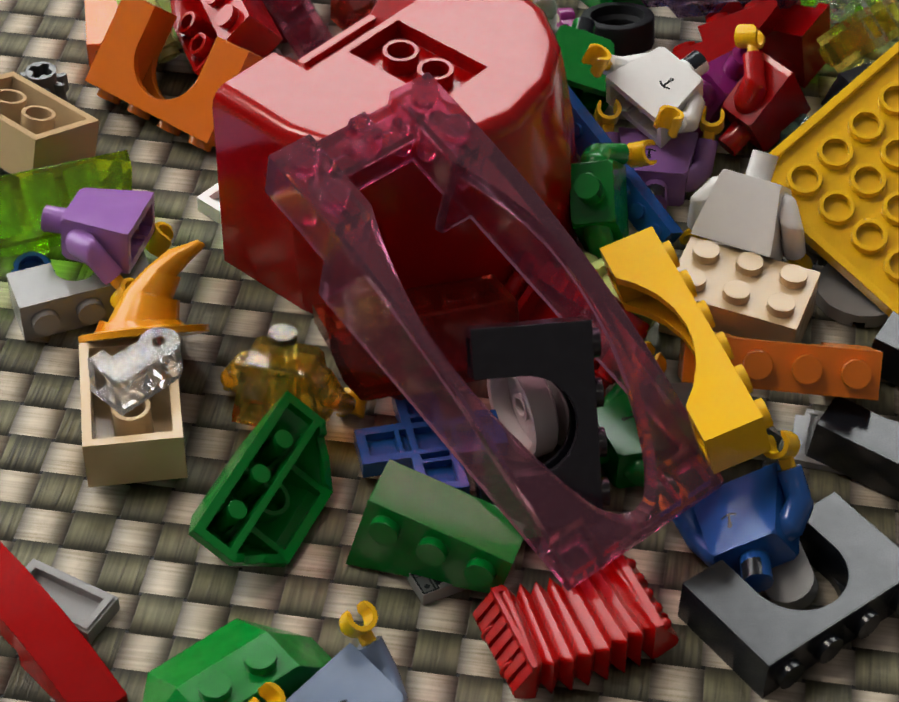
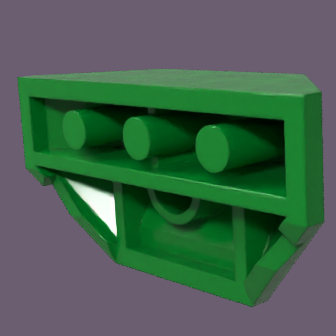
[188,390,333,567]
[143,618,332,702]

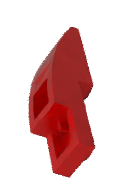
[672,0,783,62]

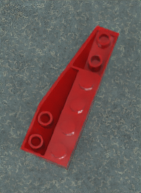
[170,0,283,76]

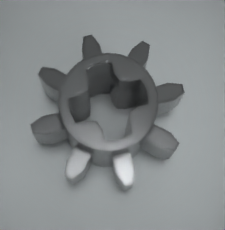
[19,61,69,101]

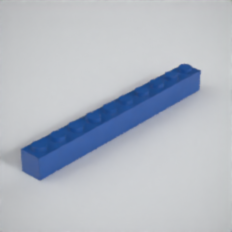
[568,86,683,244]

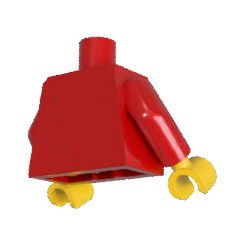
[717,24,811,156]

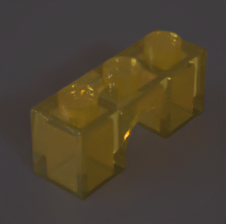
[816,0,899,73]

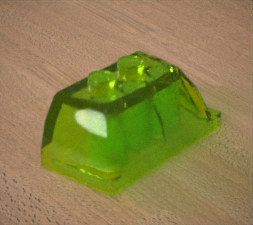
[0,150,132,258]

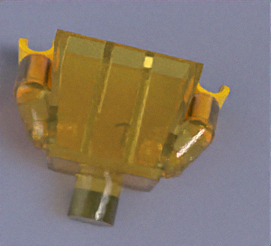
[220,323,368,427]

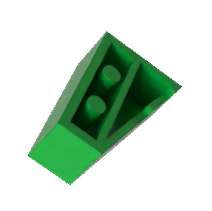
[346,459,531,593]

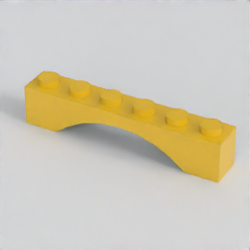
[599,226,774,474]

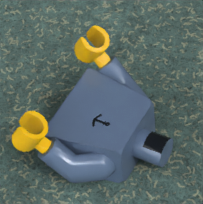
[248,600,408,702]

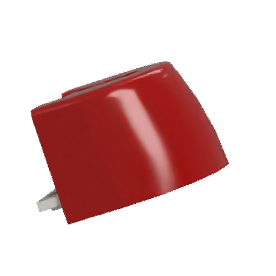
[196,0,577,340]

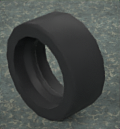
[580,2,655,56]

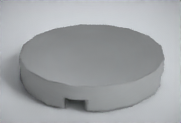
[816,263,889,328]

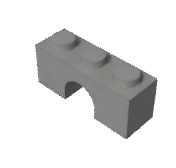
[6,252,149,342]

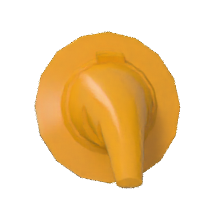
[78,240,210,343]

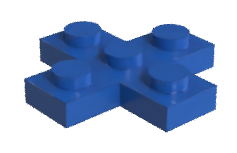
[354,383,507,494]

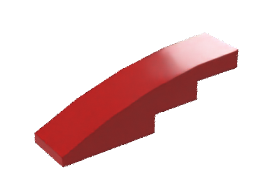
[0,542,128,702]

